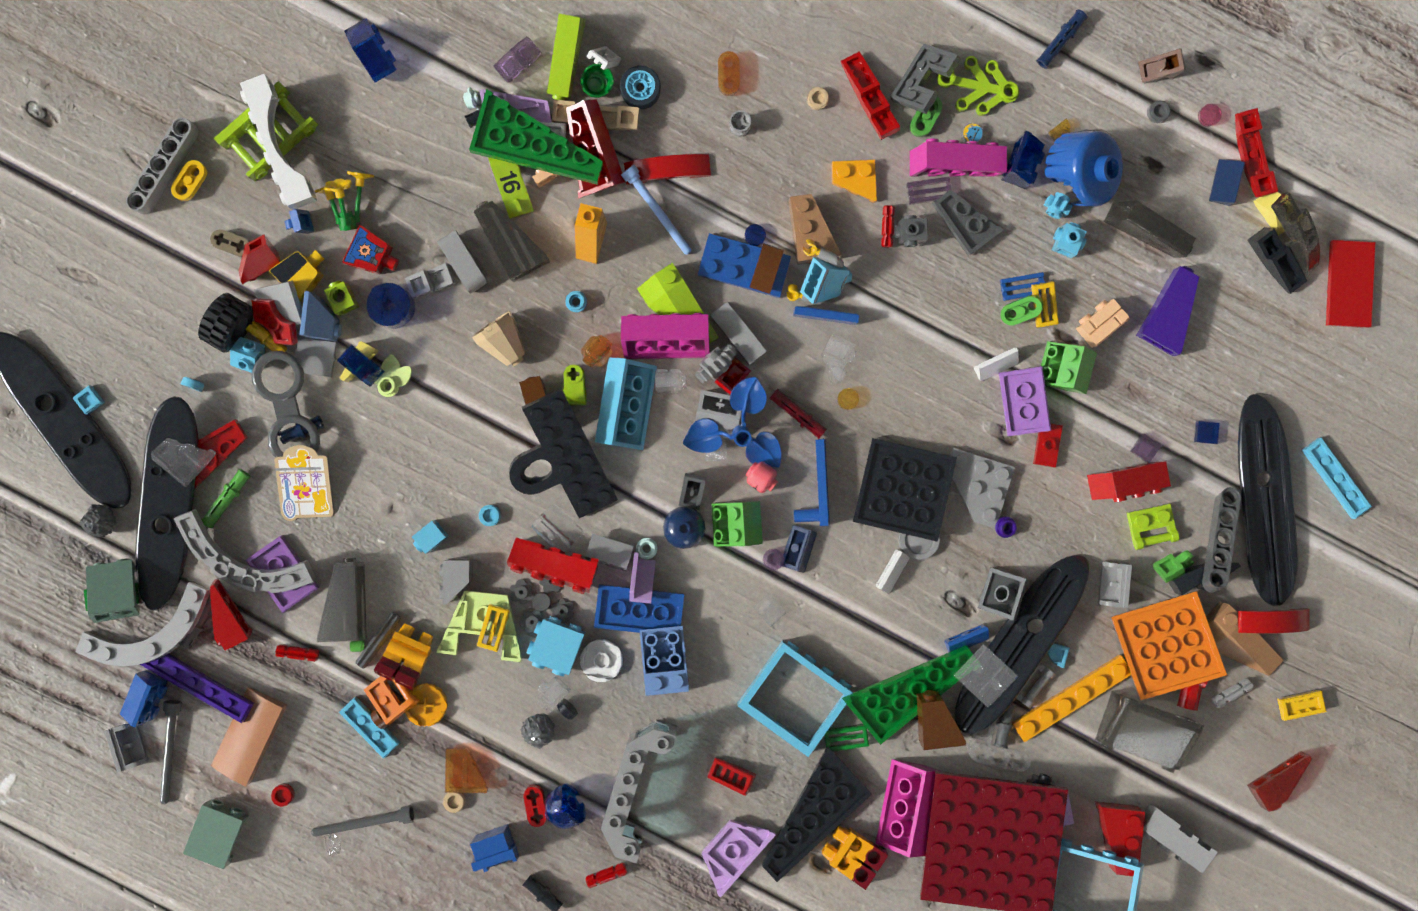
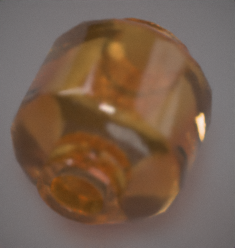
[581,335,613,367]

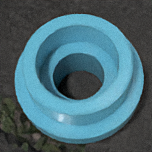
[565,291,587,313]

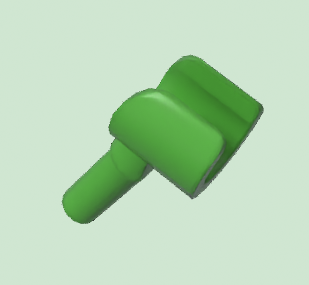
[350,622,367,652]

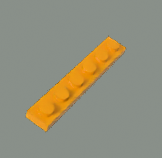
[1012,655,1131,743]

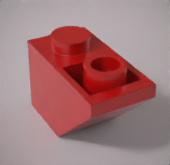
[239,234,280,284]

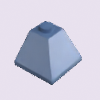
[300,291,342,342]

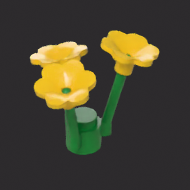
[314,171,374,231]

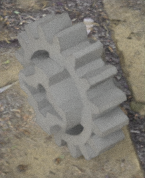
[695,344,736,383]

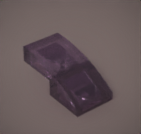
[493,36,542,83]

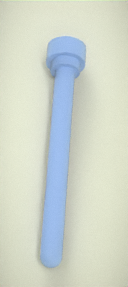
[621,165,691,255]

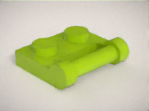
[1126,504,1179,550]

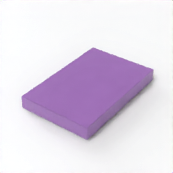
[999,367,1051,436]
[246,535,320,613]

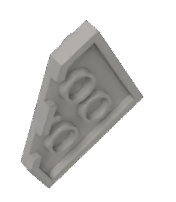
[950,448,1015,528]

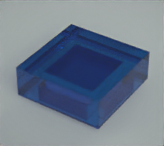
[1194,421,1220,444]

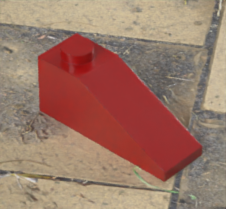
[210,578,252,651]

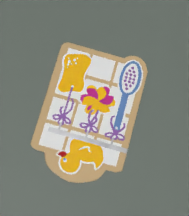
[274,445,333,521]

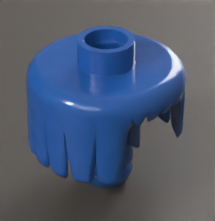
[1045,131,1123,207]

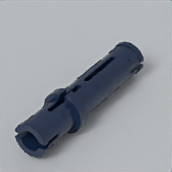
[1036,9,1088,69]

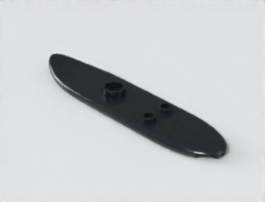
[0,332,131,509]
[1238,394,1298,606]
[135,396,199,610]
[955,555,1089,734]

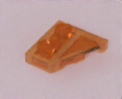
[445,748,488,793]

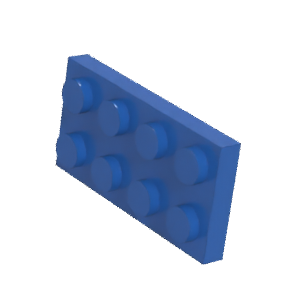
[698,233,791,298]
[594,584,684,633]

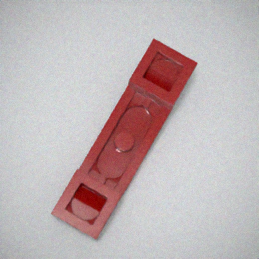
[1235,108,1278,198]
[624,154,711,185]
[1238,608,1310,633]

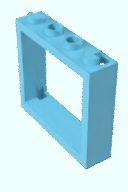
[737,641,853,757]
[1052,838,1144,911]

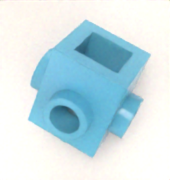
[1052,222,1087,258]
[230,337,265,373]

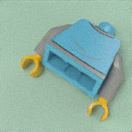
[786,239,852,305]

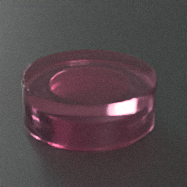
[1198,104,1222,127]

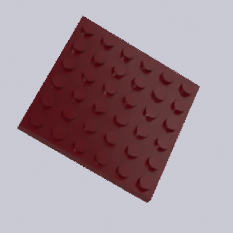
[920,771,1068,911]

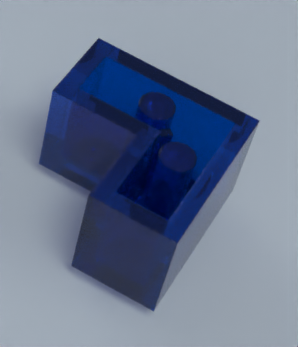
[344,18,397,83]

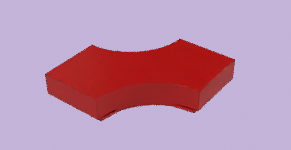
[251,298,298,345]

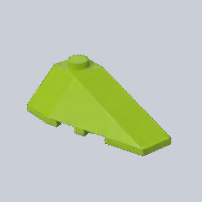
[637,263,719,344]

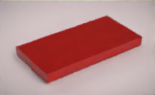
[1326,240,1376,328]

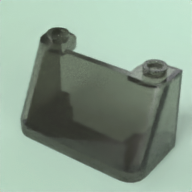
[1095,691,1204,773]

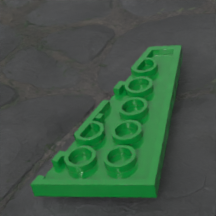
[469,89,603,185]
[842,645,980,745]

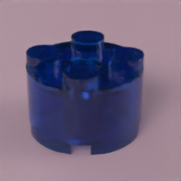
[367,283,415,329]

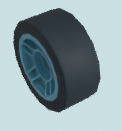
[620,65,661,110]

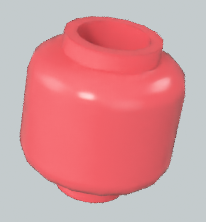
[746,461,778,493]

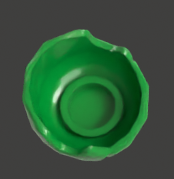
[580,63,614,98]

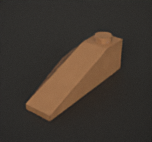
[1206,602,1284,676]

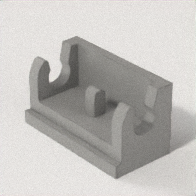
[585,534,634,572]
[1098,561,1132,608]
[104,723,149,773]

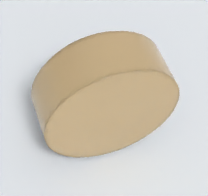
[807,87,829,110]
[443,790,466,813]

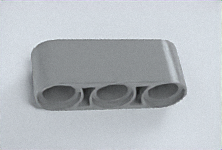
[437,230,488,294]

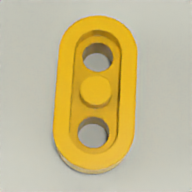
[171,160,207,201]

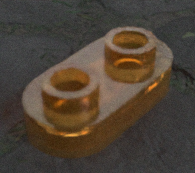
[718,51,740,96]

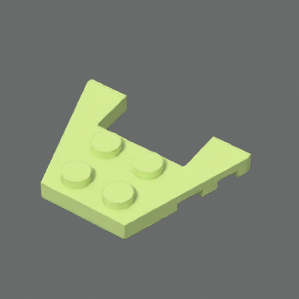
[437,590,522,662]

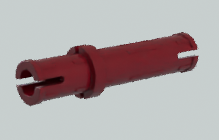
[769,388,827,440]

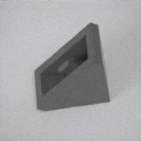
[678,473,706,510]

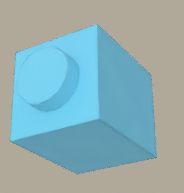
[412,520,449,554]

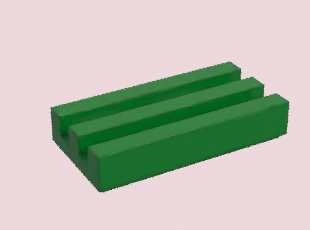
[824,724,869,751]

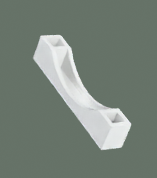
[240,74,318,210]

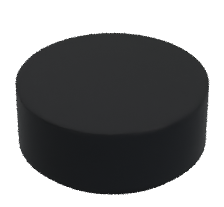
[557,699,578,720]

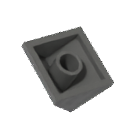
[978,567,1028,621]

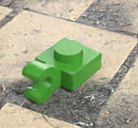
[1153,550,1194,583]

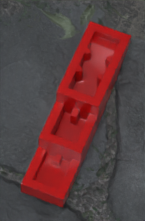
[841,51,900,140]

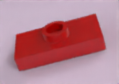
[1033,423,1063,468]

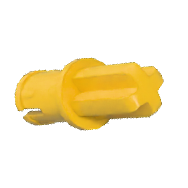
[246,321,287,352]

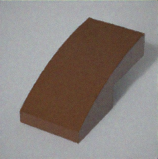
[749,243,784,294]

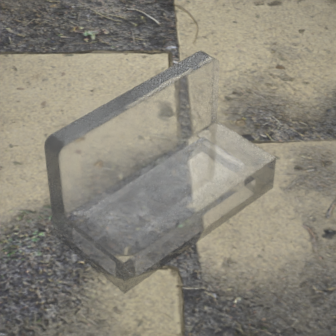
[531,503,584,553]

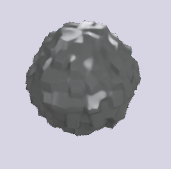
[79,504,117,537]
[520,713,555,749]

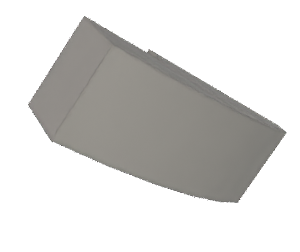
[710,303,767,365]

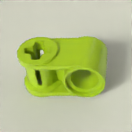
[563,364,587,406]

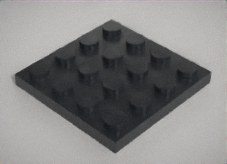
[853,438,957,542]

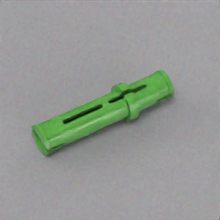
[201,469,251,528]

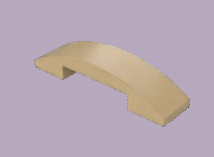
[552,100,639,131]

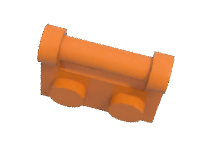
[364,676,419,725]

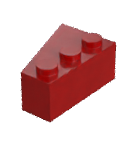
[1087,461,1171,502]
[1095,801,1145,876]

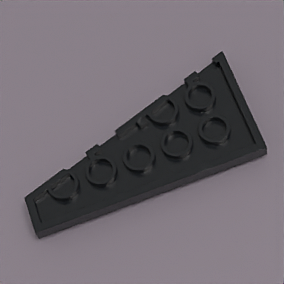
[762,746,872,882]

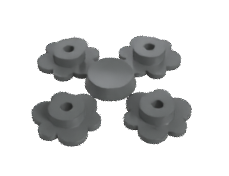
[510,578,574,634]

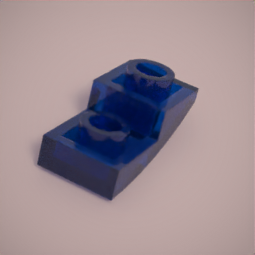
[337,344,385,387]

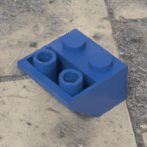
[120,671,168,728]

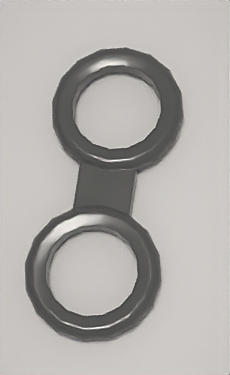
[252,351,320,458]

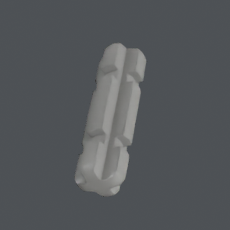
[1212,678,1254,708]

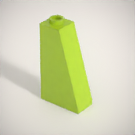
[547,13,586,101]

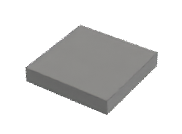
[254,280,302,331]

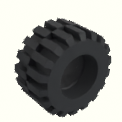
[198,293,253,353]

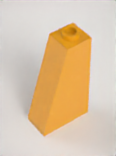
[575,203,607,264]

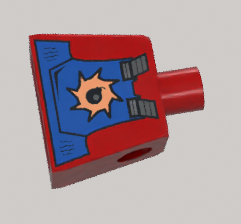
[342,225,399,275]

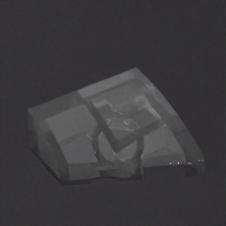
[151,438,216,487]

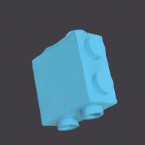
[527,616,585,677]

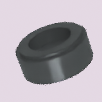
[1147,100,1171,124]

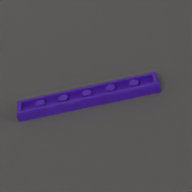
[140,654,254,723]

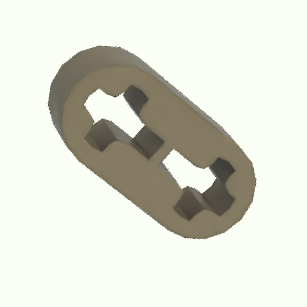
[210,229,250,257]

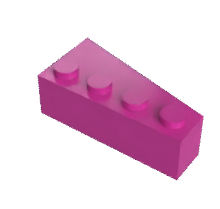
[910,139,1007,177]

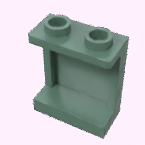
[86,559,140,623]
[183,799,249,869]

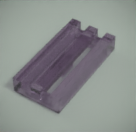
[906,177,951,205]

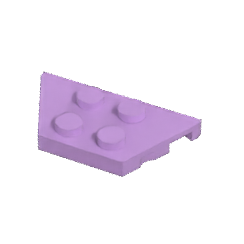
[702,819,776,897]

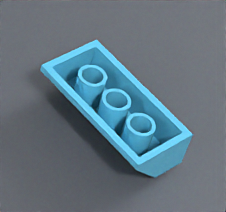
[595,357,657,450]

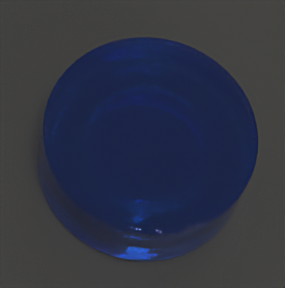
[744,224,766,246]

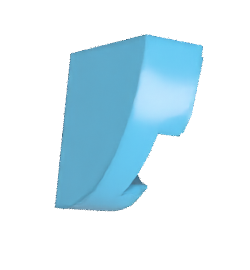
[1047,643,1070,668]

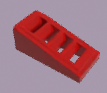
[707,757,757,796]

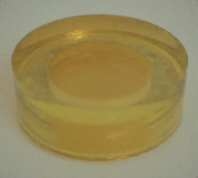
[837,388,859,410]

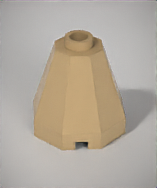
[472,311,525,367]

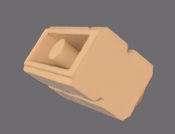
[1076,299,1130,348]

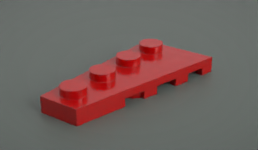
[195,419,248,489]

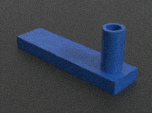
[794,439,830,526]

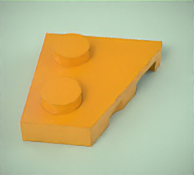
[831,160,877,203]

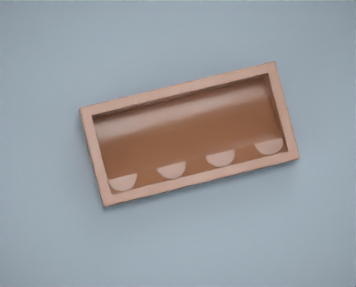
[211,687,287,787]

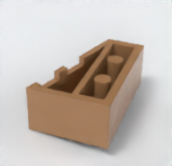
[789,194,842,265]

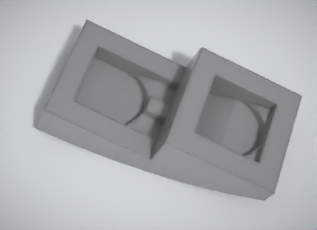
[405,263,456,298]

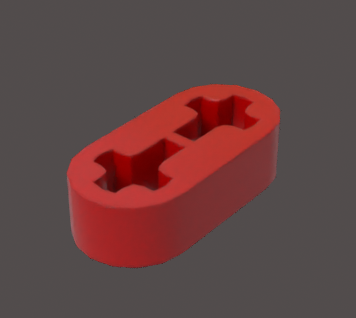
[523,784,548,827]

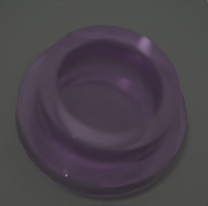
[763,549,784,570]

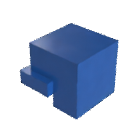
[470,824,519,872]

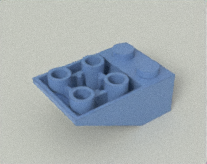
[640,626,689,696]

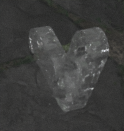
[968,721,1031,772]

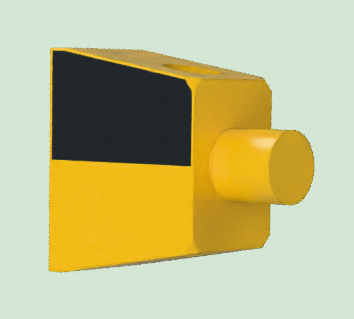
[269,249,325,303]

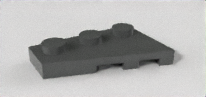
[932,190,1003,256]

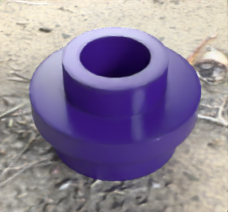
[995,516,1017,538]

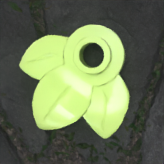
[369,354,412,397]

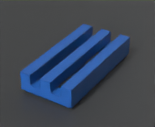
[1000,272,1047,301]

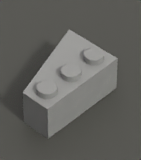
[1143,803,1218,874]

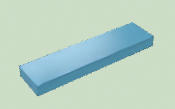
[1302,437,1372,519]

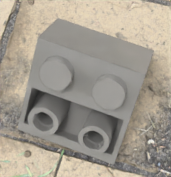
[695,390,741,441]

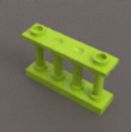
[214,81,319,181]

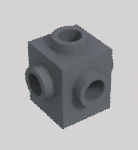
[895,215,928,247]

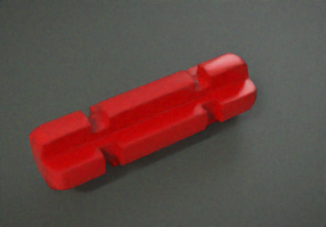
[881,205,895,248]
[275,645,319,662]
[585,863,627,888]

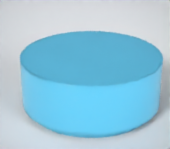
[181,377,205,392]
[479,505,501,526]

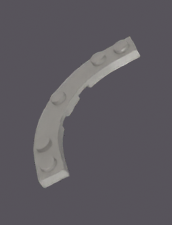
[174,509,316,593]
[75,582,210,666]

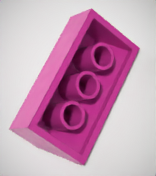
[621,313,710,359]
[876,759,940,858]

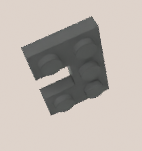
[890,44,961,114]

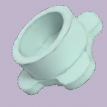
[463,87,482,110]

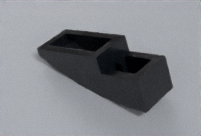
[1248,227,1307,294]
[1168,562,1241,595]

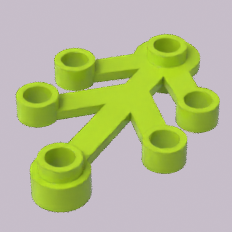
[937,56,1019,116]

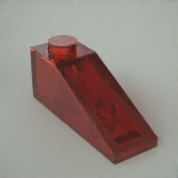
[1247,751,1312,812]

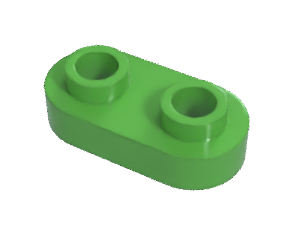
[910,97,942,137]
[1000,295,1044,325]

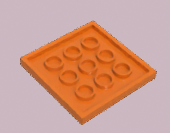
[1111,591,1227,700]

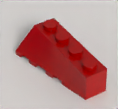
[567,99,625,199]
[507,537,599,594]

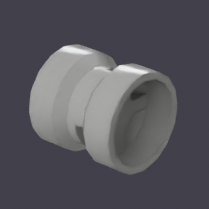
[729,110,751,137]

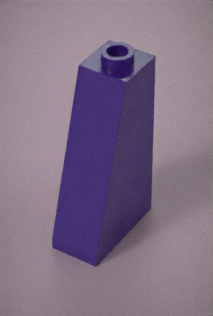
[1136,266,1199,356]

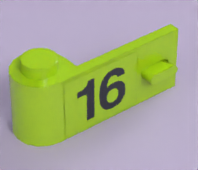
[488,157,534,219]

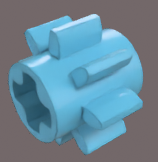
[1044,192,1073,219]

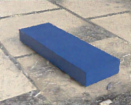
[793,306,859,325]

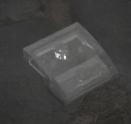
[954,644,1018,708]

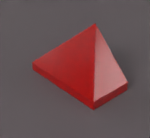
[714,358,751,394]

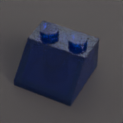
[1001,131,1045,189]

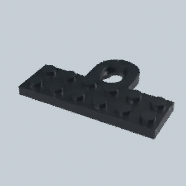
[509,388,618,518]

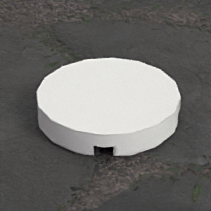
[580,639,623,682]

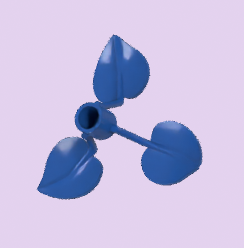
[683,377,781,468]

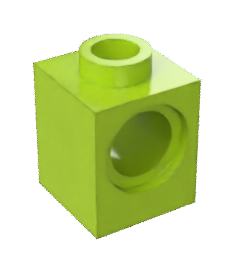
[324,280,359,316]

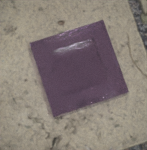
[1130,433,1161,463]

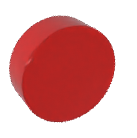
[271,783,295,807]

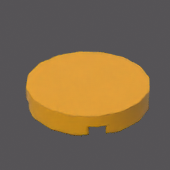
[404,683,448,727]

